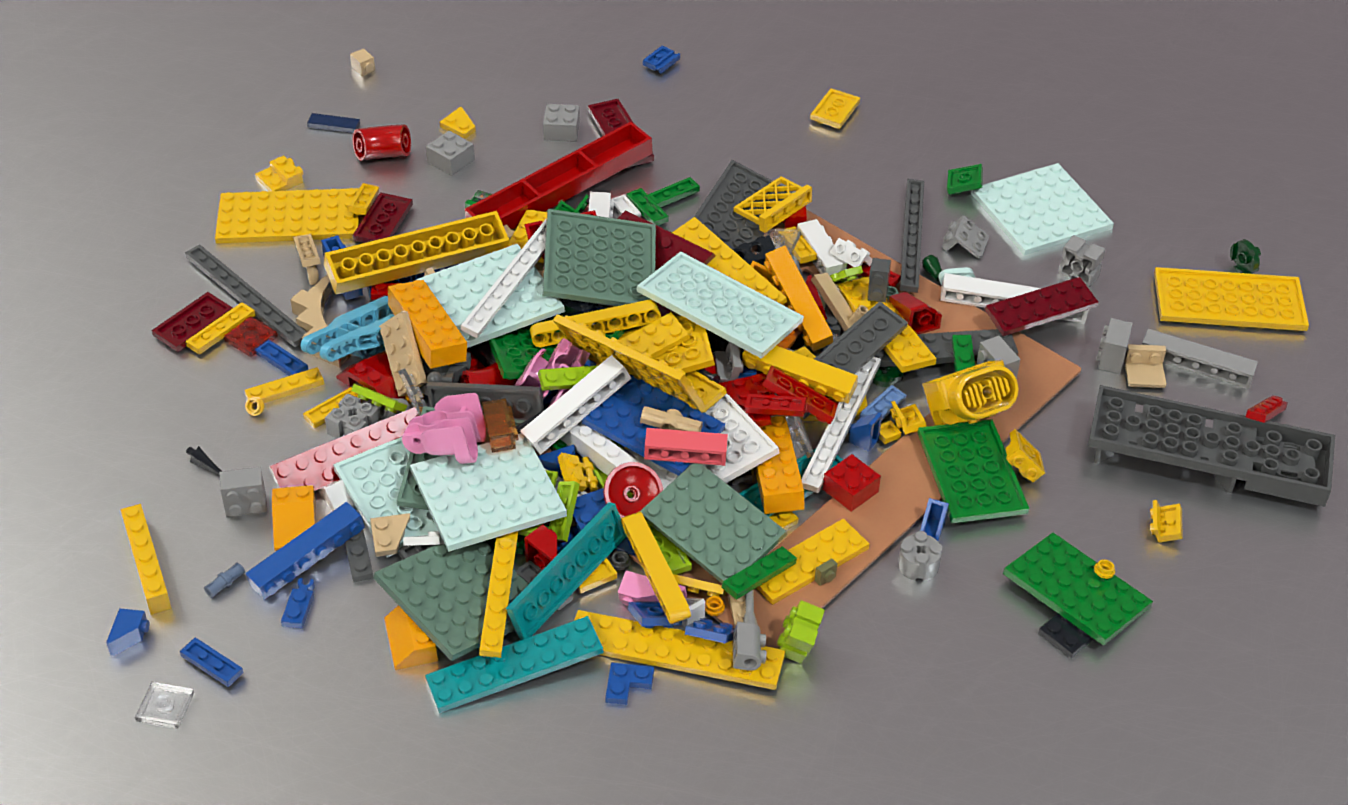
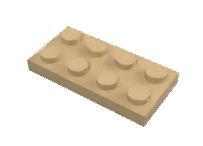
[379,311,428,397]

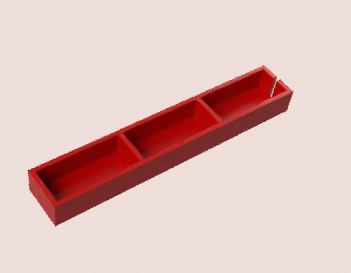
[464,121,653,230]

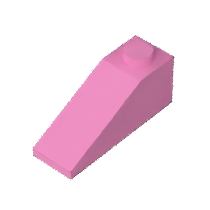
[618,570,687,606]

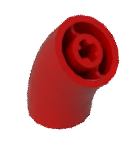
[352,124,411,161]
[460,362,518,386]

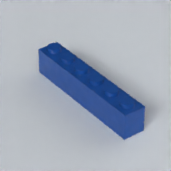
[245,502,365,600]

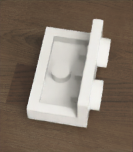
[830,238,872,267]

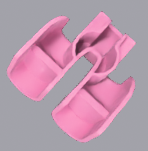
[515,338,590,409]
[402,393,486,464]

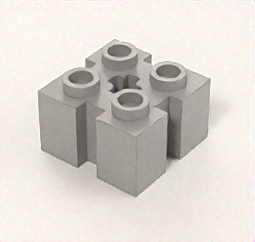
[1058,235,1106,287]
[325,394,381,438]

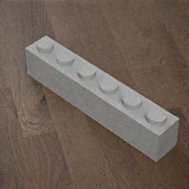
[1142,329,1258,389]

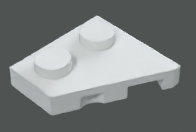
[403,531,444,546]

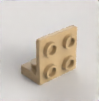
[1124,344,1167,388]

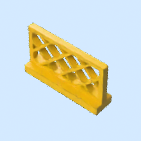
[734,176,812,233]

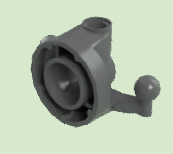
[418,352,471,396]

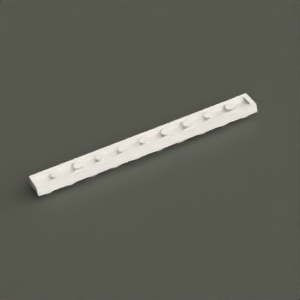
[460,218,547,338]
[801,357,881,493]

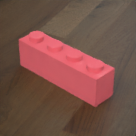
[644,428,728,466]

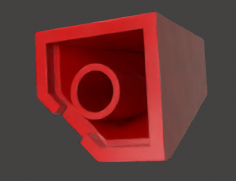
[889,292,942,334]

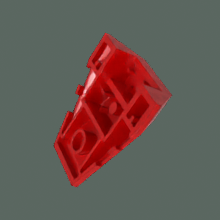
[336,351,406,400]

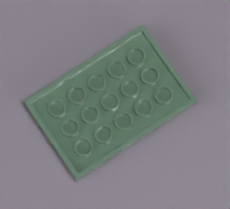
[641,463,787,583]

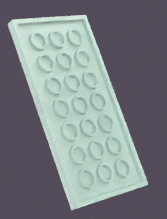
[637,252,804,359]

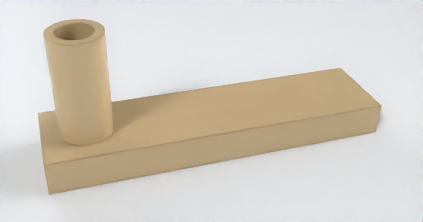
[293,234,321,285]
[811,273,868,332]

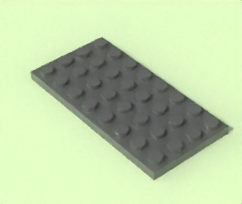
[693,160,793,254]

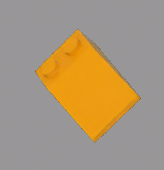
[272,485,316,551]

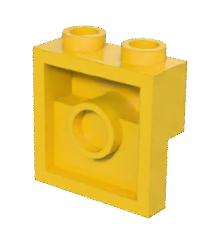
[255,155,304,191]
[1005,429,1045,482]

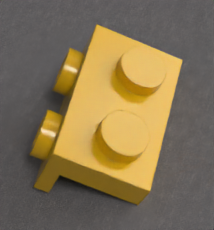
[890,401,927,435]
[1150,500,1183,543]

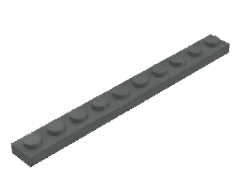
[900,179,924,293]
[185,244,307,348]

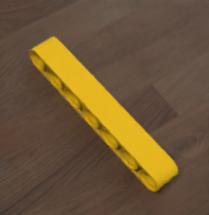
[530,300,661,347]
[621,511,691,624]

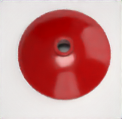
[603,462,663,518]

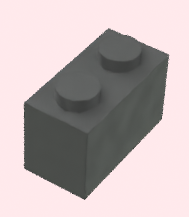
[867,258,891,303]

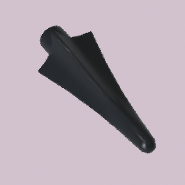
[186,446,223,476]

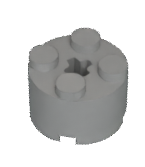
[898,531,942,581]

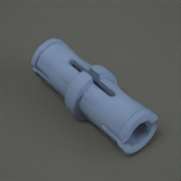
[204,562,245,598]

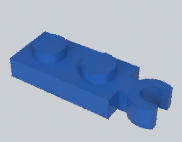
[281,578,315,629]

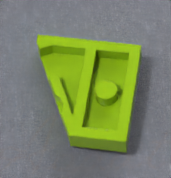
[829,266,863,283]

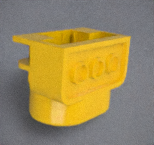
[922,360,1019,426]

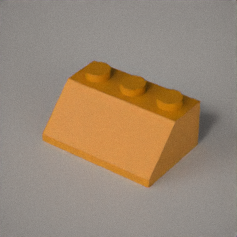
[384,605,438,670]

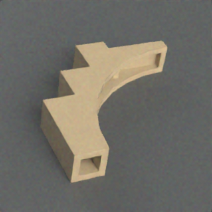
[290,275,351,368]

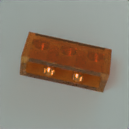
[482,398,519,453]

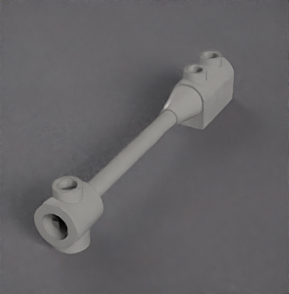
[733,590,767,671]

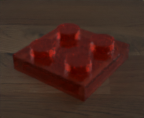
[224,316,278,357]

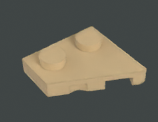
[370,513,410,557]

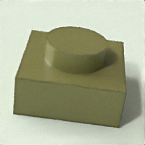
[815,559,838,586]

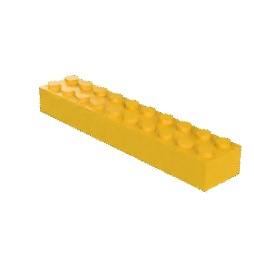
[323,211,510,295]

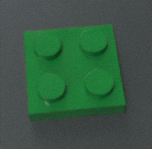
[947,164,983,194]

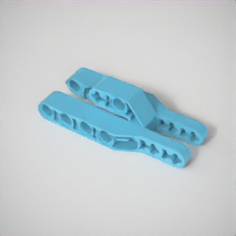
[300,296,395,362]

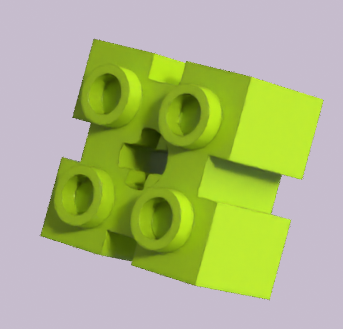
[777,600,825,664]

